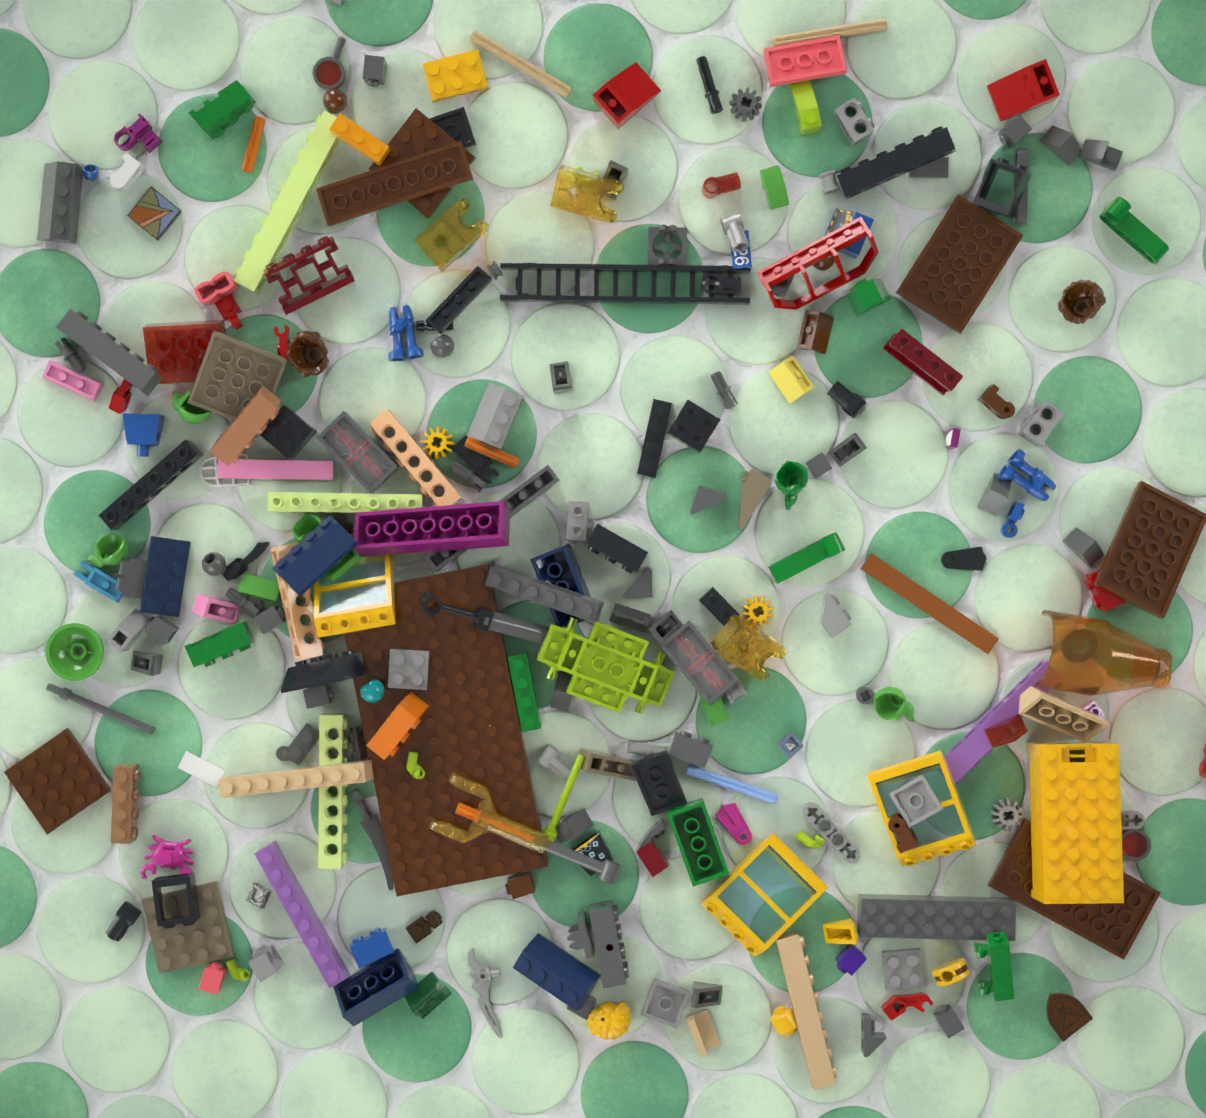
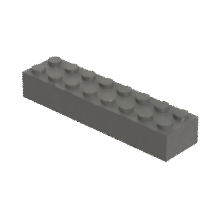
[857,894,1016,941]

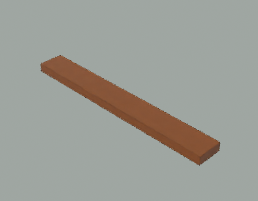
[860,553,999,654]

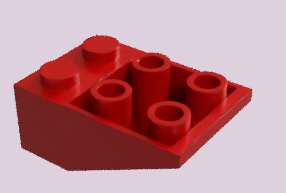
[987,59,1060,122]
[593,62,661,129]

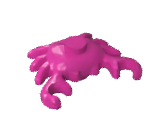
[140,835,194,879]

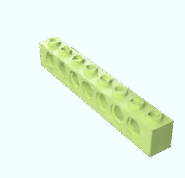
[268,492,425,513]
[318,713,349,869]

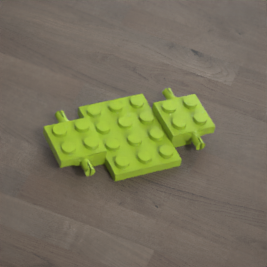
[537,617,675,714]

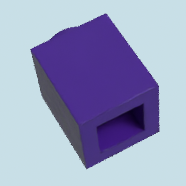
[835,944,867,976]

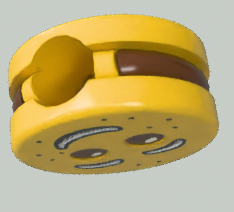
[932,958,971,987]

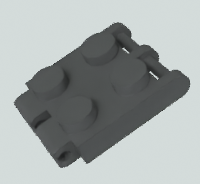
[116,557,147,599]

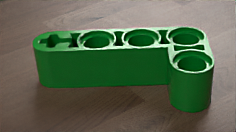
[1099,197,1169,264]
[768,532,846,584]

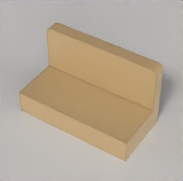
[686,1009,721,1058]

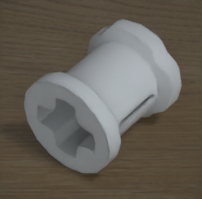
[819,170,840,194]
[726,682,748,704]

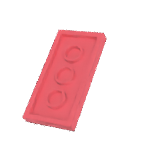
[763,35,847,87]

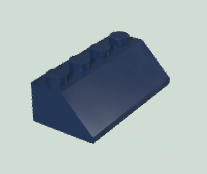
[272,516,358,597]
[530,544,591,627]
[513,933,601,1011]
[333,948,419,1027]

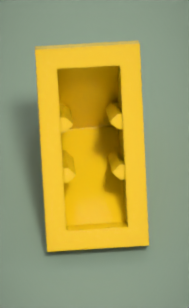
[822,919,858,944]

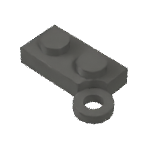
[276,723,319,765]

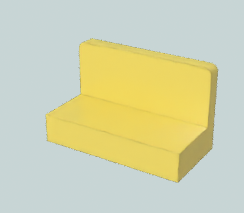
[769,356,814,403]

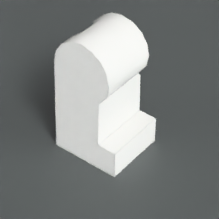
[110,152,145,191]

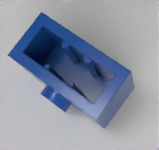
[349,927,394,968]

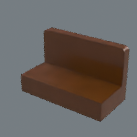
[797,310,834,354]

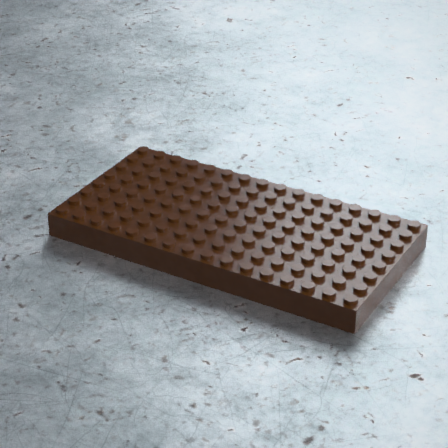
[336,564,549,897]

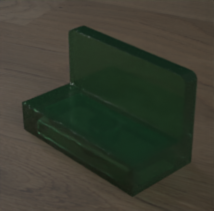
[404,972,452,1019]

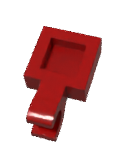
[215,294,243,330]
[274,325,290,359]

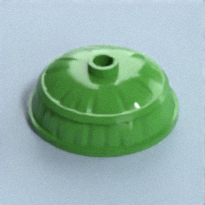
[46,623,104,681]

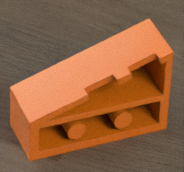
[366,692,429,760]

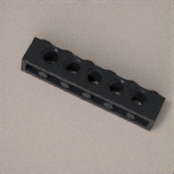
[98,440,203,530]

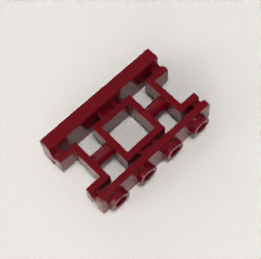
[263,236,355,315]
[883,329,963,396]

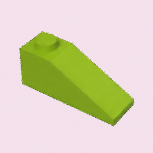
[790,80,822,135]

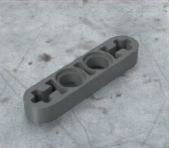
[1014,149,1028,224]

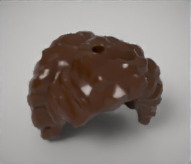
[1058,279,1106,324]
[287,331,329,377]

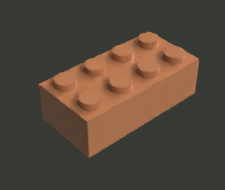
[210,386,281,466]

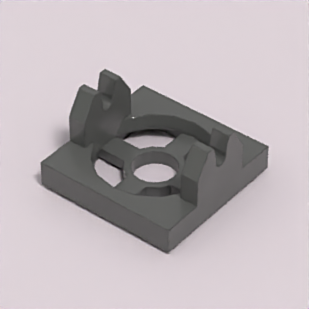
[648,224,687,265]
[567,911,594,959]

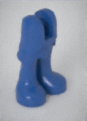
[388,305,424,361]
[998,448,1057,501]

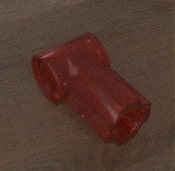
[702,172,741,199]

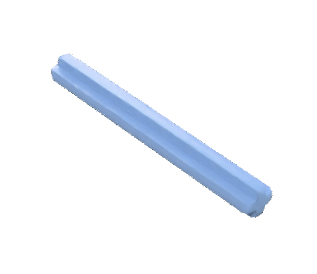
[686,765,778,804]

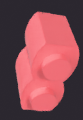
[194,272,239,306]

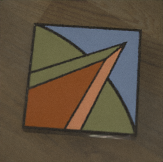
[127,186,182,241]

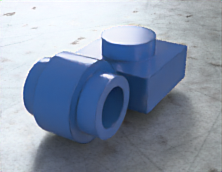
[1000,501,1025,538]

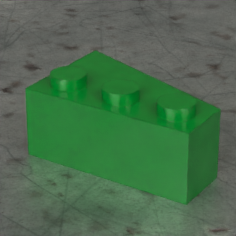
[188,80,256,139]
[847,278,891,316]
[184,621,255,667]

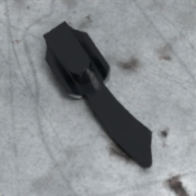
[222,542,270,582]

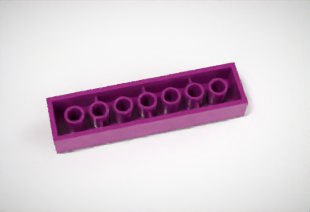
[353,501,510,557]

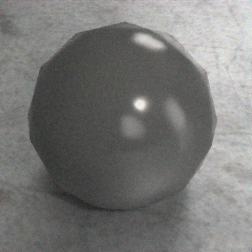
[430,334,454,358]
[202,552,226,576]

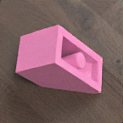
[192,593,240,624]

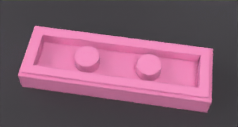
[42,360,103,401]

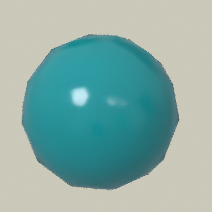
[360,679,385,703]

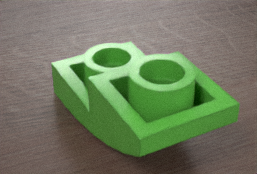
[760,165,789,210]
[238,573,280,602]
[698,692,729,726]

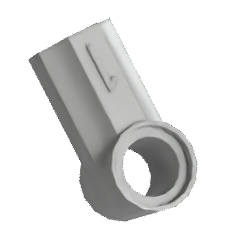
[720,213,749,253]
[537,744,573,782]

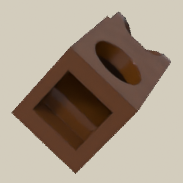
[977,384,1015,419]
[888,813,919,854]

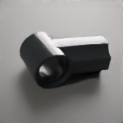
[827,381,867,419]
[105,901,142,942]

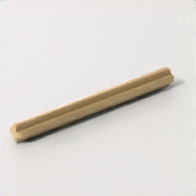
[773,19,887,47]
[470,31,571,97]

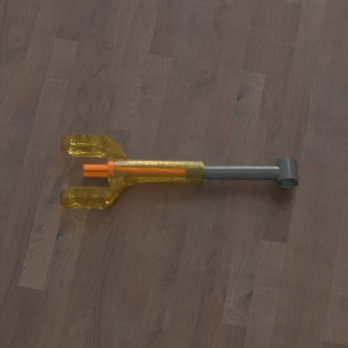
[429,773,621,884]

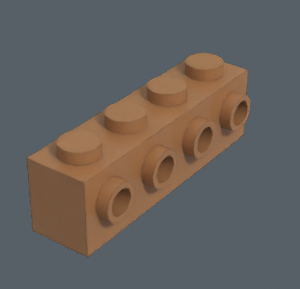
[111,763,140,844]

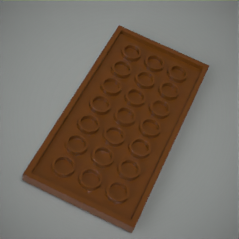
[987,818,1161,960]

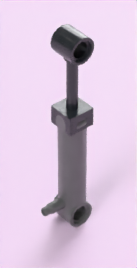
[419,592,549,658]

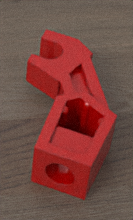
[108,379,133,414]
[881,992,934,1021]

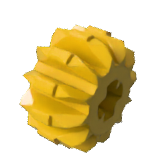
[421,426,454,459]
[741,595,774,628]

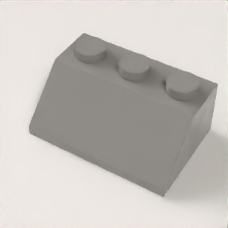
[467,383,524,450]

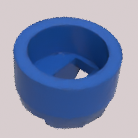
[82,164,99,181]

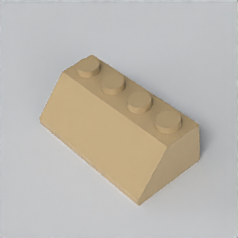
[1019,686,1109,743]

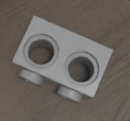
[833,97,875,147]
[1019,400,1064,446]
[567,501,589,541]
[248,944,284,983]

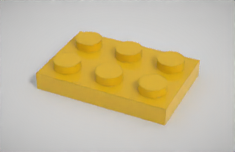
[422,49,488,103]

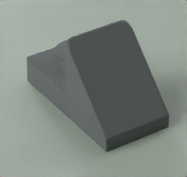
[1079,139,1123,171]
[861,1013,887,1057]

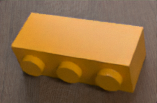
[329,113,390,166]

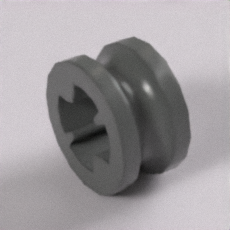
[486,261,503,280]
[856,687,874,704]

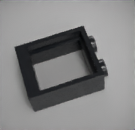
[973,158,1031,219]
[151,872,201,929]

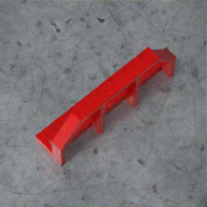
[757,217,879,310]

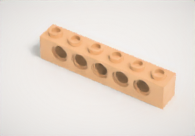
[369,409,463,506]
[270,542,324,661]

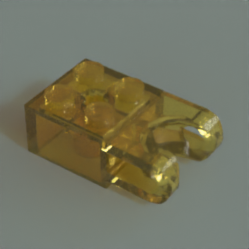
[550,165,625,223]
[414,198,489,273]
[711,614,788,682]

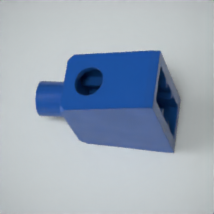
[123,413,164,457]

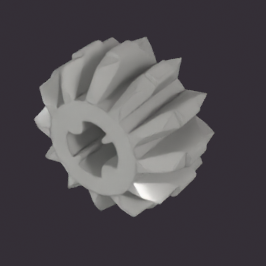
[990,798,1024,831]

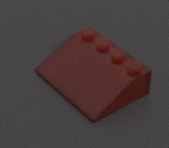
[143,320,226,384]

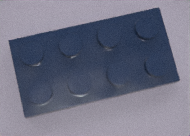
[139,536,191,617]

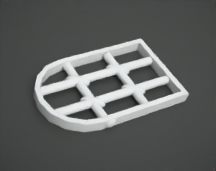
[199,454,250,488]

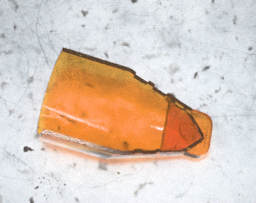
[1035,610,1172,696]

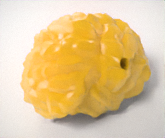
[587,1001,632,1040]

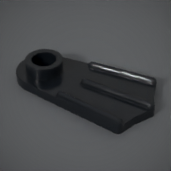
[941,547,987,571]

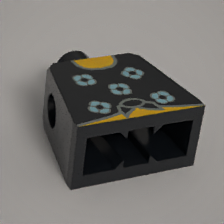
[572,830,613,876]

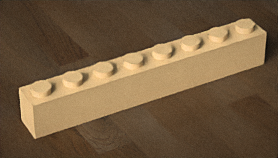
[219,760,374,798]
[776,931,838,1090]

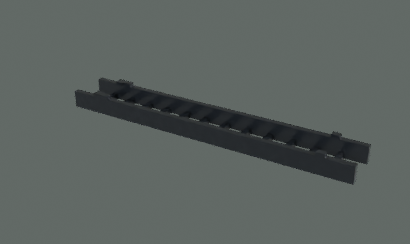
[500,263,751,305]

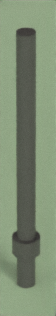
[46,683,155,734]

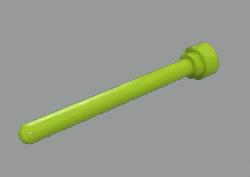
[542,755,584,841]

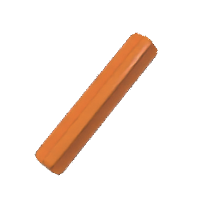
[242,116,265,173]
[465,437,519,468]

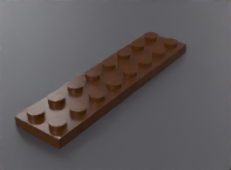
[316,141,474,226]

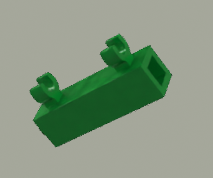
[973,932,1015,1002]

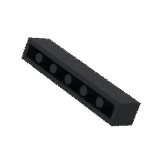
[837,126,956,199]

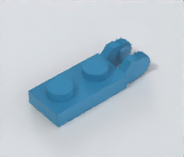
[73,561,123,603]

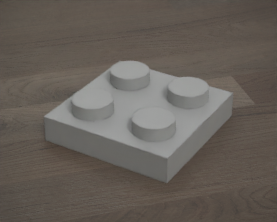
[388,649,430,690]
[889,774,943,828]
[881,948,924,991]
[641,978,690,1028]

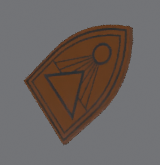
[1046,993,1093,1042]

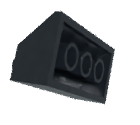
[281,650,366,693]

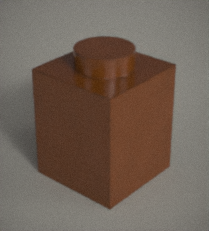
[505,870,536,899]

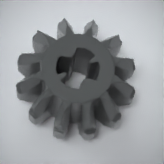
[729,87,762,122]

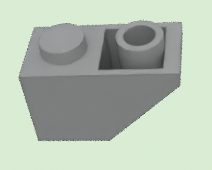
[820,593,852,638]
[107,609,149,652]

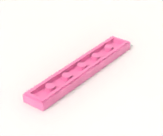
[218,459,334,480]

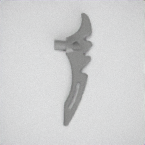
[468,947,502,1038]

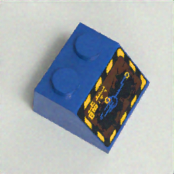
[824,208,874,259]

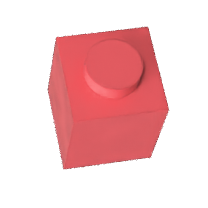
[199,962,228,995]

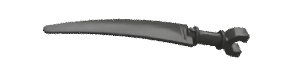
[350,788,393,890]

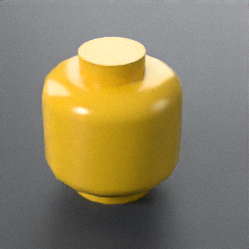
[771,1006,798,1037]

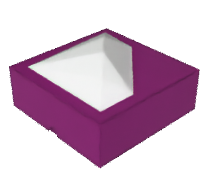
[946,428,961,449]

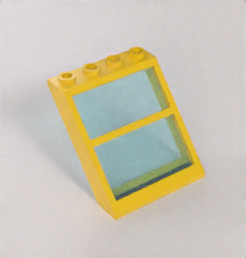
[314,549,396,638]
[867,750,976,867]
[701,833,828,957]

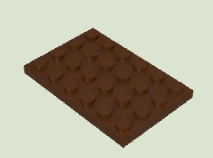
[896,194,1024,334]
[1093,481,1206,619]

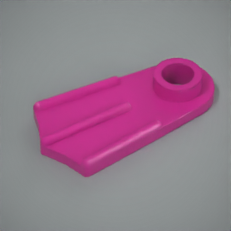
[716,803,752,845]

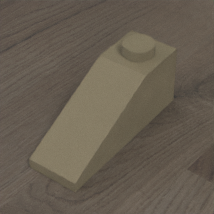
[738,469,772,531]
[579,748,636,781]

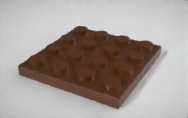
[369,108,476,219]
[4,728,112,835]

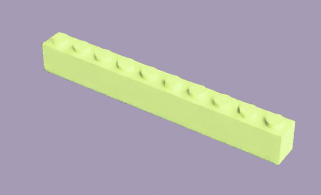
[234,110,340,294]

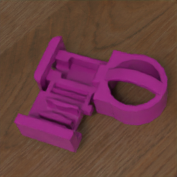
[114,114,162,153]

